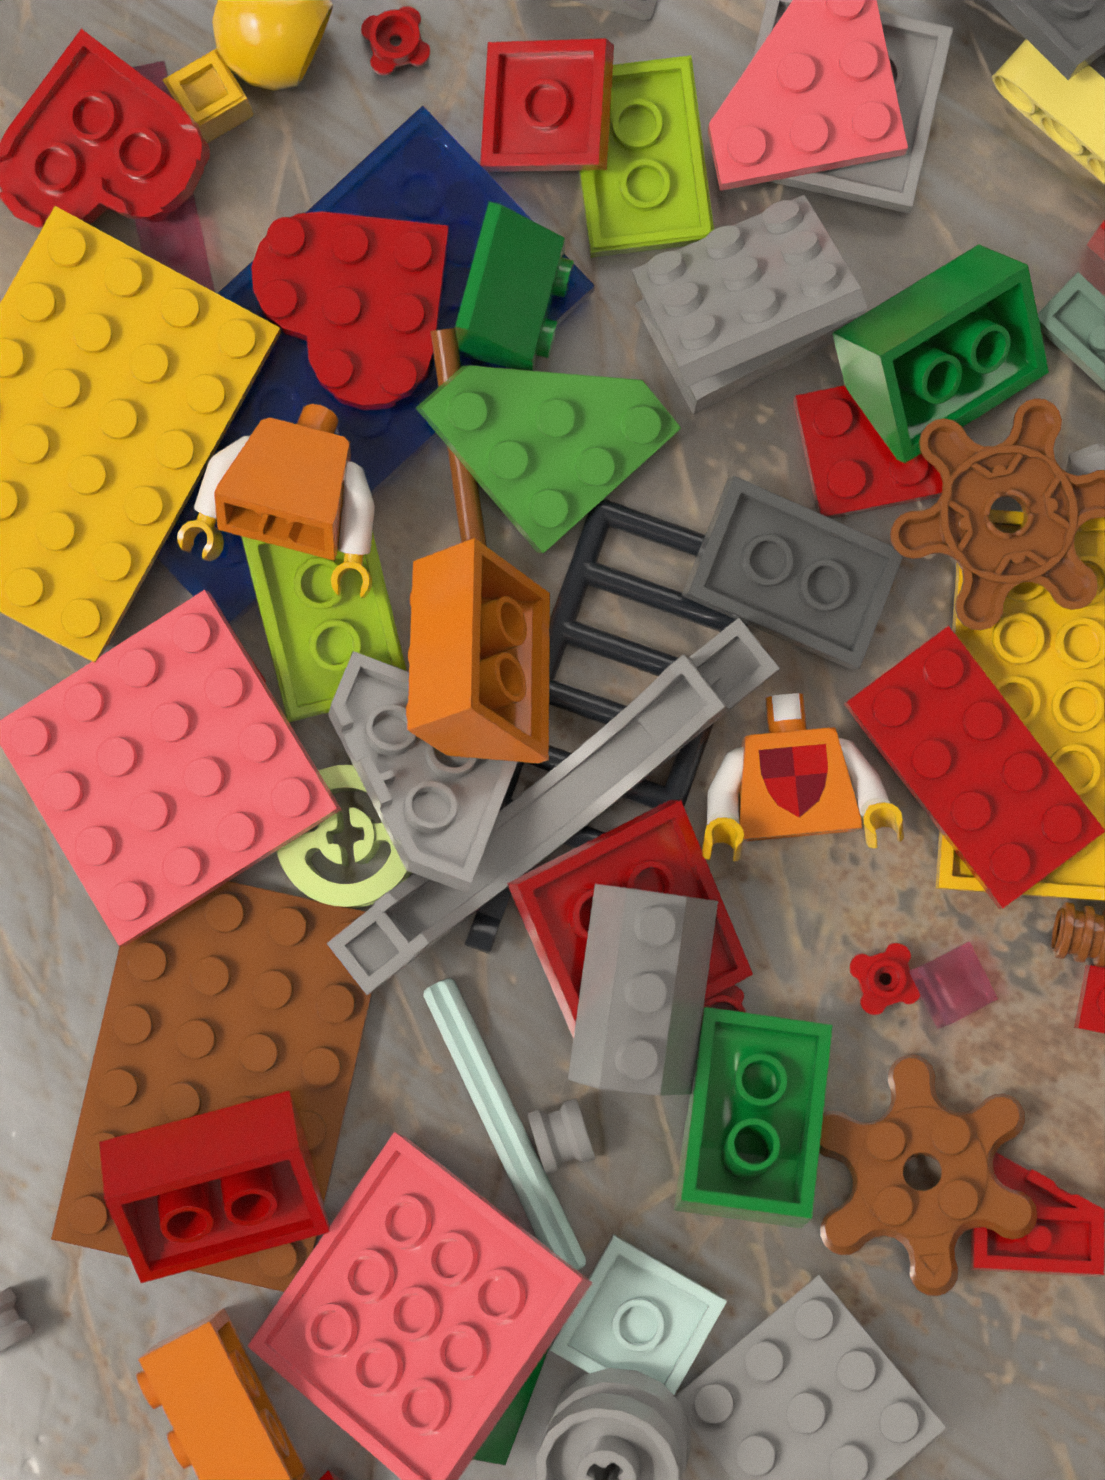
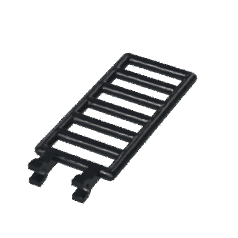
[465,499,749,955]

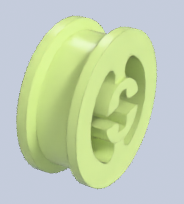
[277,765,412,908]

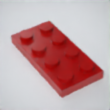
[844,625,1105,910]

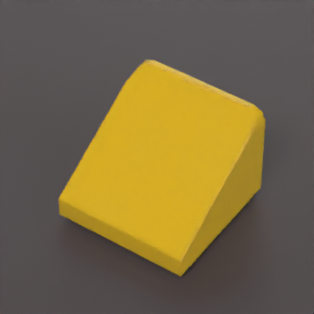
[163,49,254,143]

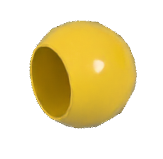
[212,0,333,91]

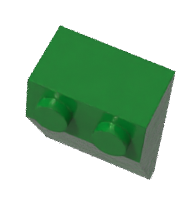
[674,1007,833,1228]

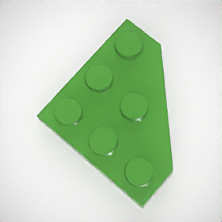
[416,366,681,553]

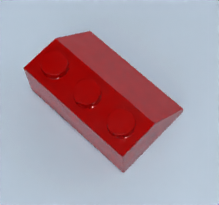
[99,1090,330,1283]

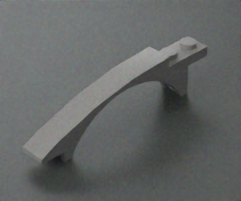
[327,618,780,995]

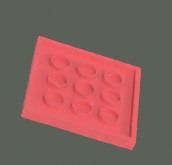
[0,590,342,946]
[247,1132,593,1480]

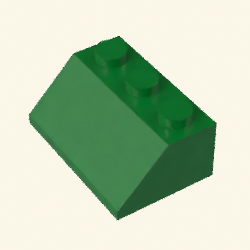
[832,244,1049,463]

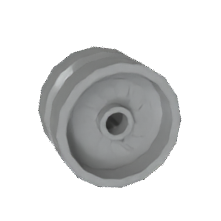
[536,1368,691,1480]

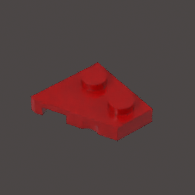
[970,1152,1105,1277]

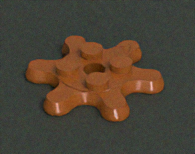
[890,398,1105,631]
[819,1054,1038,1297]

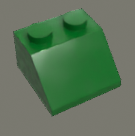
[455,201,574,371]

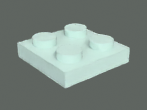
[550,1234,727,1395]

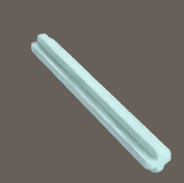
[424,978,586,1271]

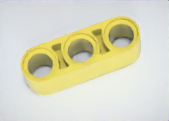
[992,39,1105,185]

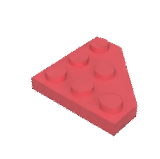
[708,0,908,191]

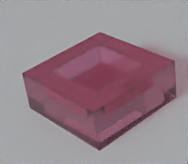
[909,941,998,1029]

